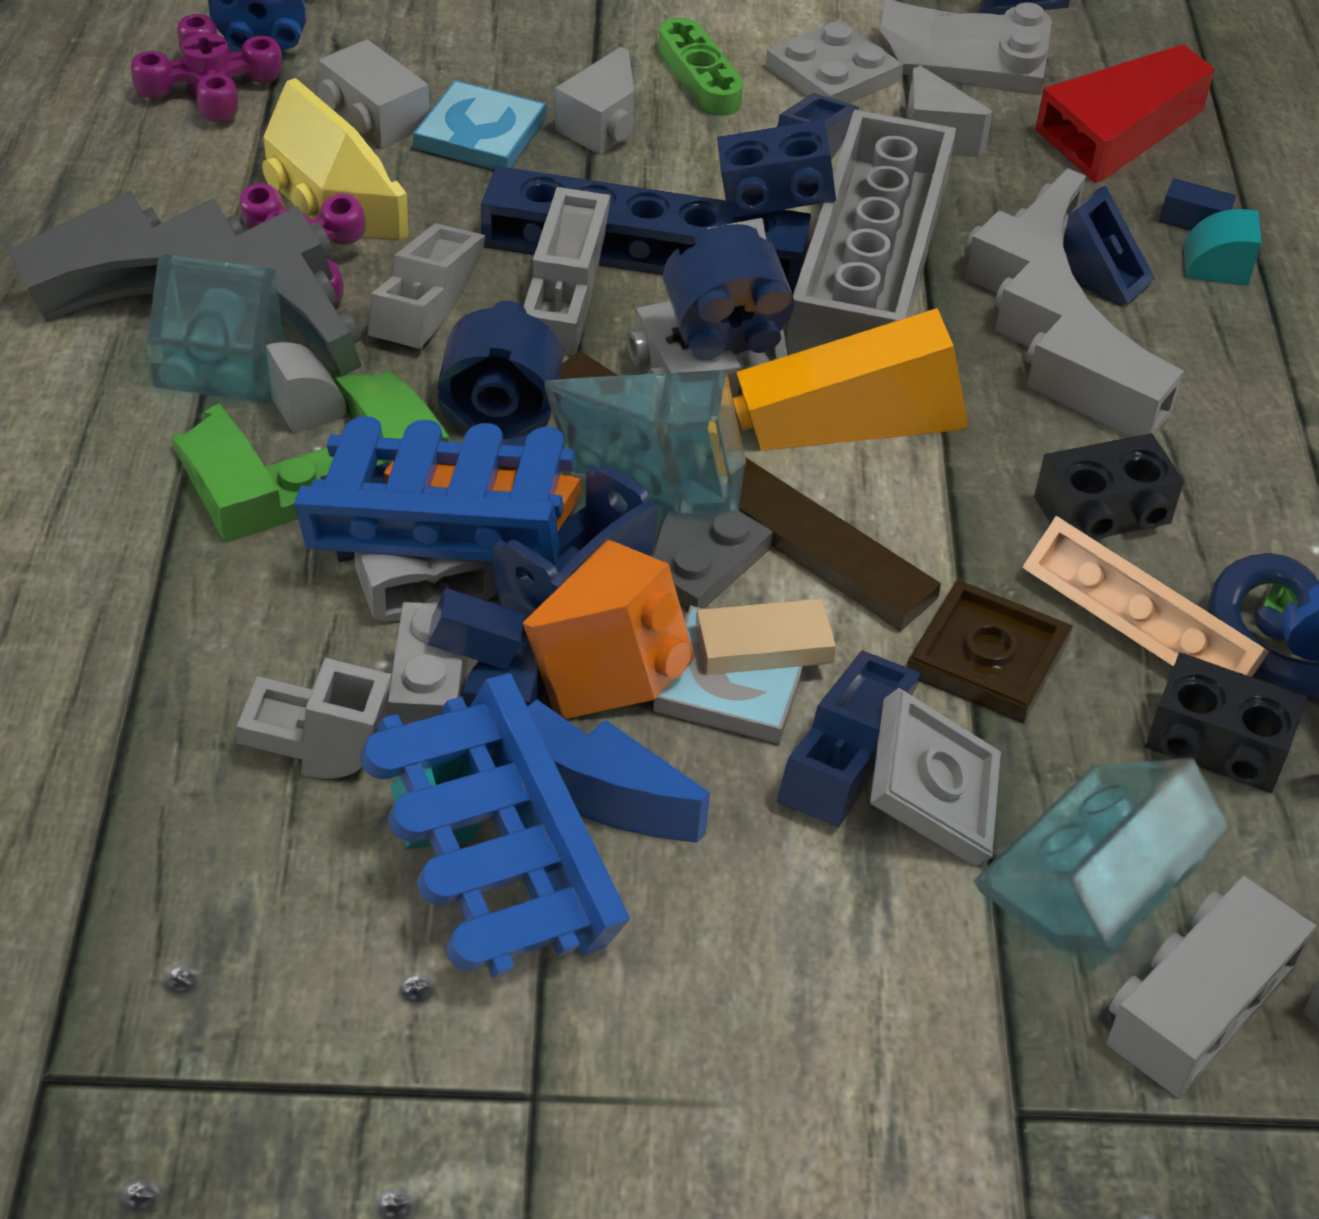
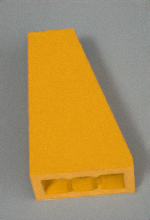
[732,308,969,451]

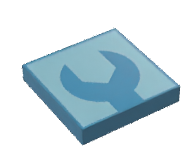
[413,80,547,170]

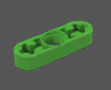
[658,18,743,116]

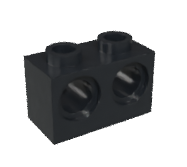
[1034,433,1184,540]
[1145,652,1307,793]

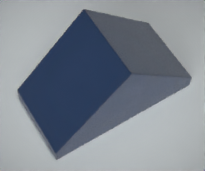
[1063,186,1155,306]

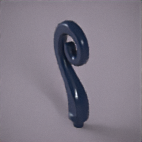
[1208,553,1319,700]

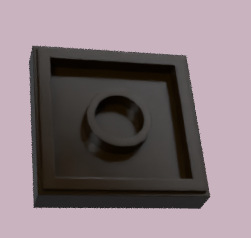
[907,579,1073,723]

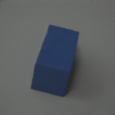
[1159,178,1236,230]
[428,588,525,670]

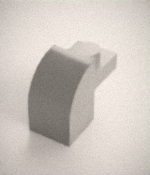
[236,658,391,779]

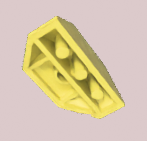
[262,78,409,240]

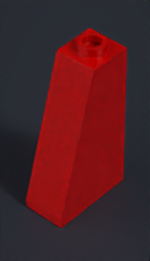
[1035,44,1215,183]

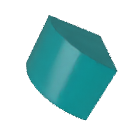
[1183,209,1261,285]

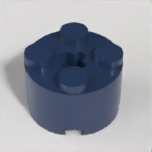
[663,224,794,360]
[438,301,564,440]

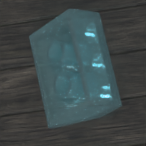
[974,758,1229,954]

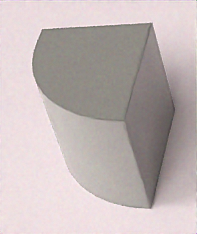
[266,342,347,433]

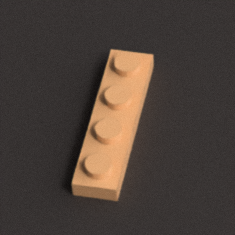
[1022,516,1269,677]

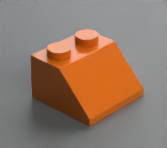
[523,539,694,719]

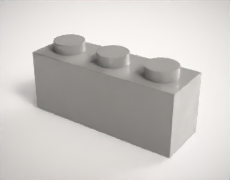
[1106,875,1317,1099]

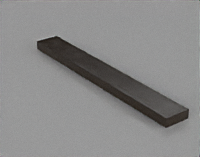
[555,351,941,631]

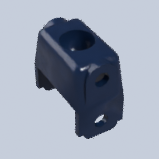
[493,465,658,642]

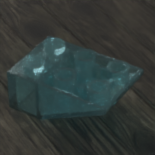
[544,369,746,513]

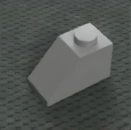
[554,47,635,155]

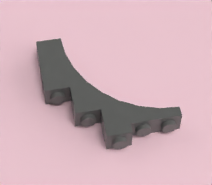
[8,191,362,377]

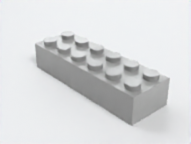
[786,109,957,354]

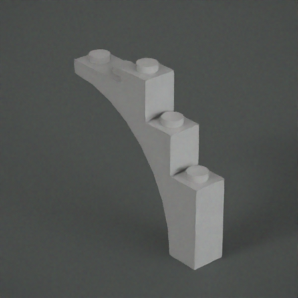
[964,168,1184,437]

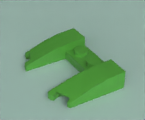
[172,370,449,543]

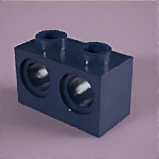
[717,119,837,218]

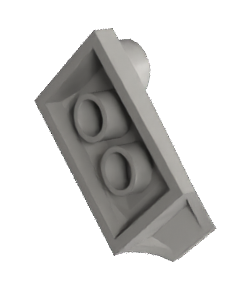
[879,0,1052,95]

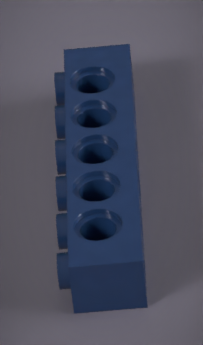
[481,166,811,295]

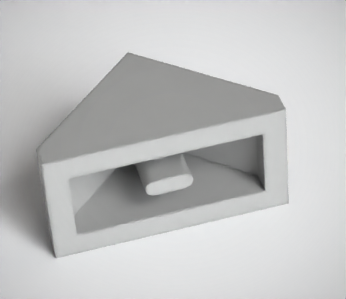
[907,65,993,157]

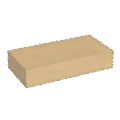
[695,598,836,675]

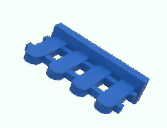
[294,416,576,566]
[360,673,630,979]

